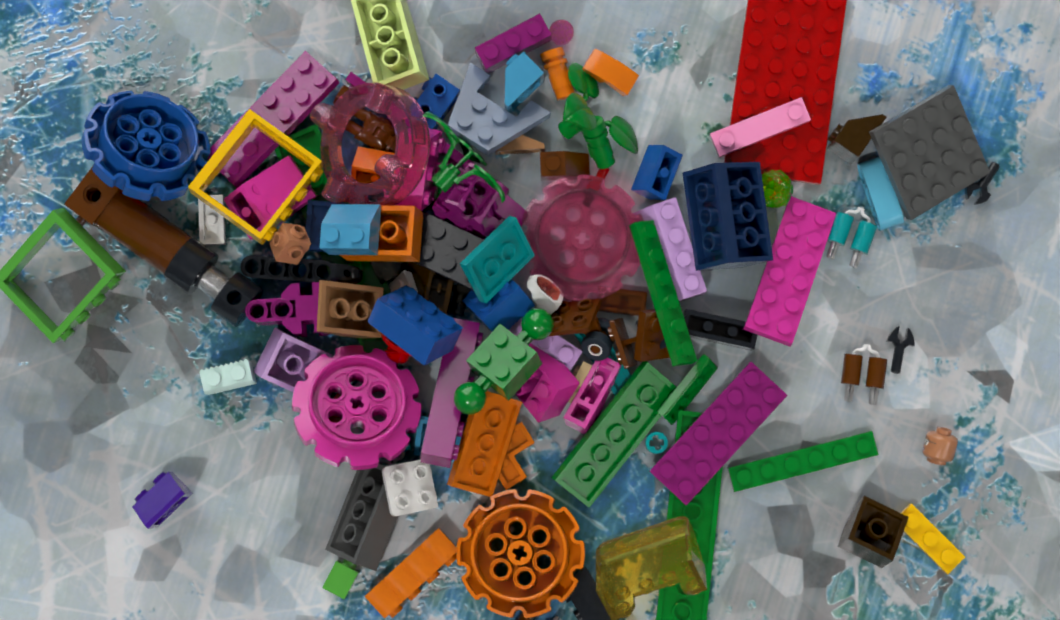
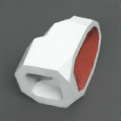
[526,275,564,315]

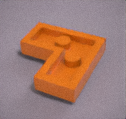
[498,422,535,490]

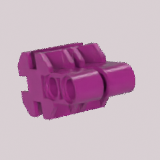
[432,163,528,240]
[245,282,329,337]

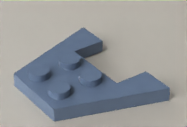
[448,63,551,156]

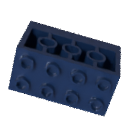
[682,162,773,271]

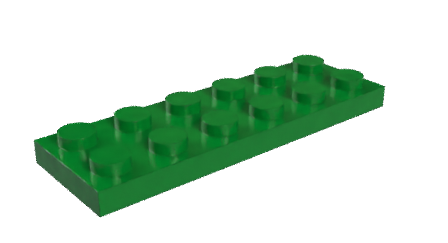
[551,361,676,508]

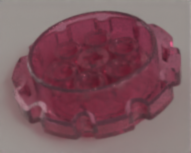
[522,175,643,302]

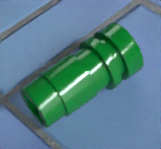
[580,116,615,169]

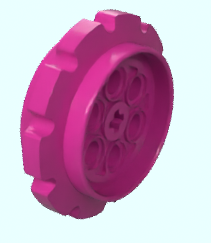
[292,345,421,470]

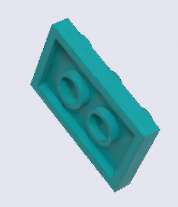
[460,216,535,303]

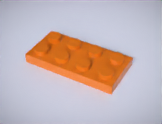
[447,391,522,497]

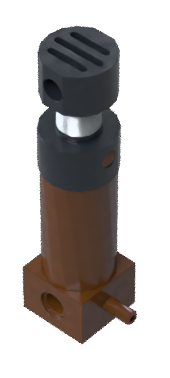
[64,166,263,328]

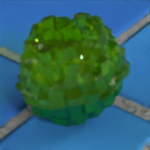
[762,170,793,208]

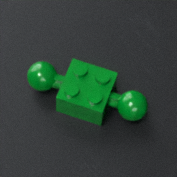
[454,308,554,415]

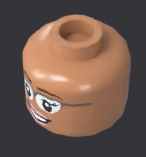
[922,427,958,465]

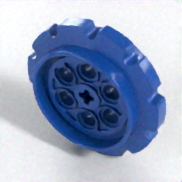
[81,91,210,201]

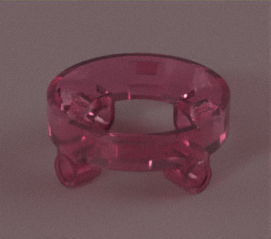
[310,82,430,206]

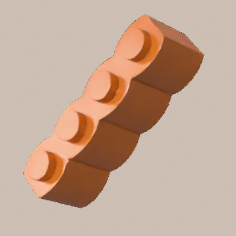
[364,528,457,619]

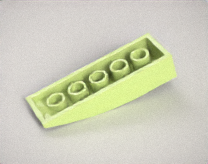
[351,0,429,96]

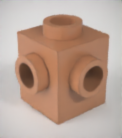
[269,223,311,265]

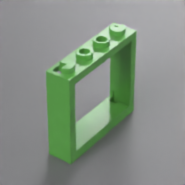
[0,208,126,343]

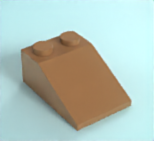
[317,280,383,339]

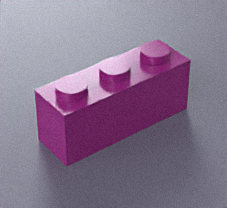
[475,13,552,74]

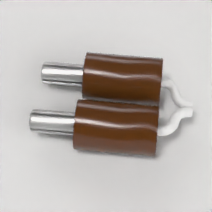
[841,344,887,405]

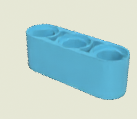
[857,157,904,231]

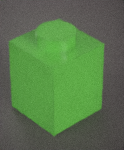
[322,559,360,599]

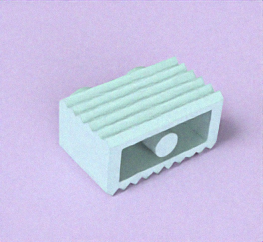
[199,359,257,395]

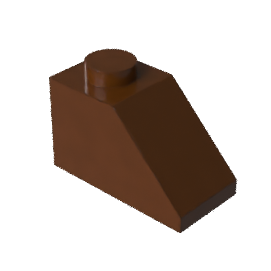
[540,151,590,181]

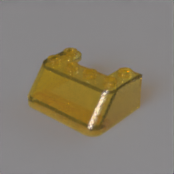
[596,516,707,620]

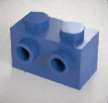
[407,74,460,130]
[631,145,683,200]

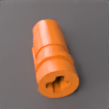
[540,47,575,101]

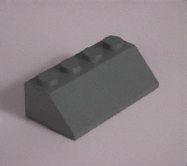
[325,464,398,571]

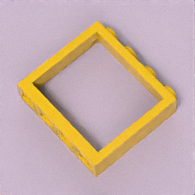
[188,109,323,245]

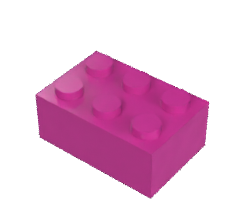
[392,125,445,211]

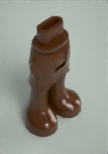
[320,85,401,154]

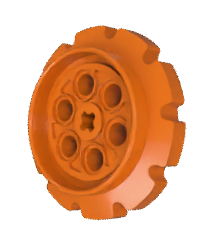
[456,489,585,618]

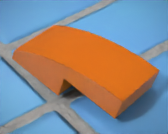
[582,49,639,96]

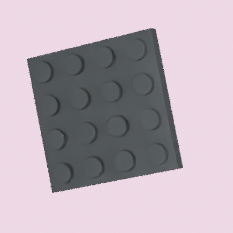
[869,85,990,220]

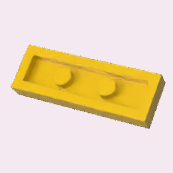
[901,503,965,575]

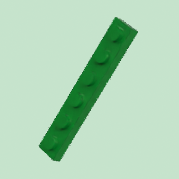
[629,220,698,367]
[727,431,879,492]

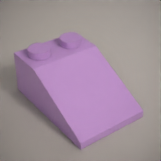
[253,328,334,397]

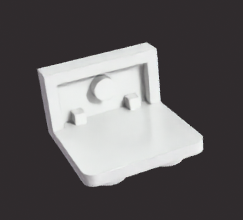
[382,460,438,517]

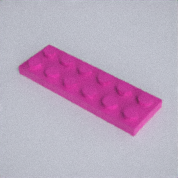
[743,196,836,347]

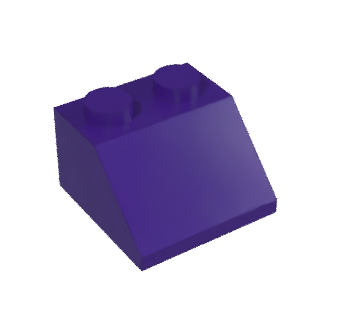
[132,472,193,529]

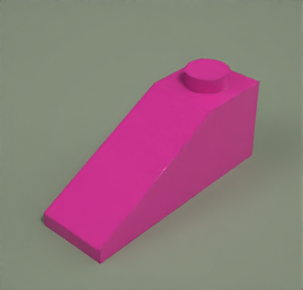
[563,357,622,435]

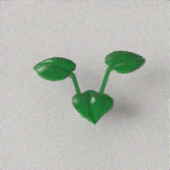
[558,62,638,154]
[422,112,505,203]

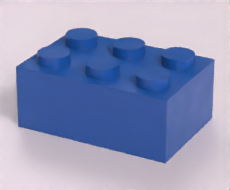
[368,285,463,366]

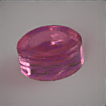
[549,20,574,45]

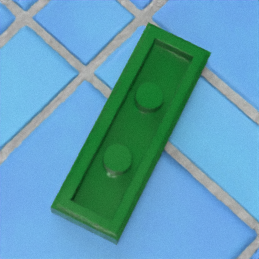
[657,354,718,425]

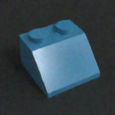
[505,51,544,113]
[320,204,381,255]

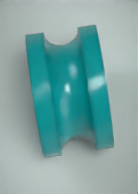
[645,432,668,454]

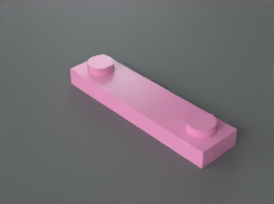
[710,97,811,158]

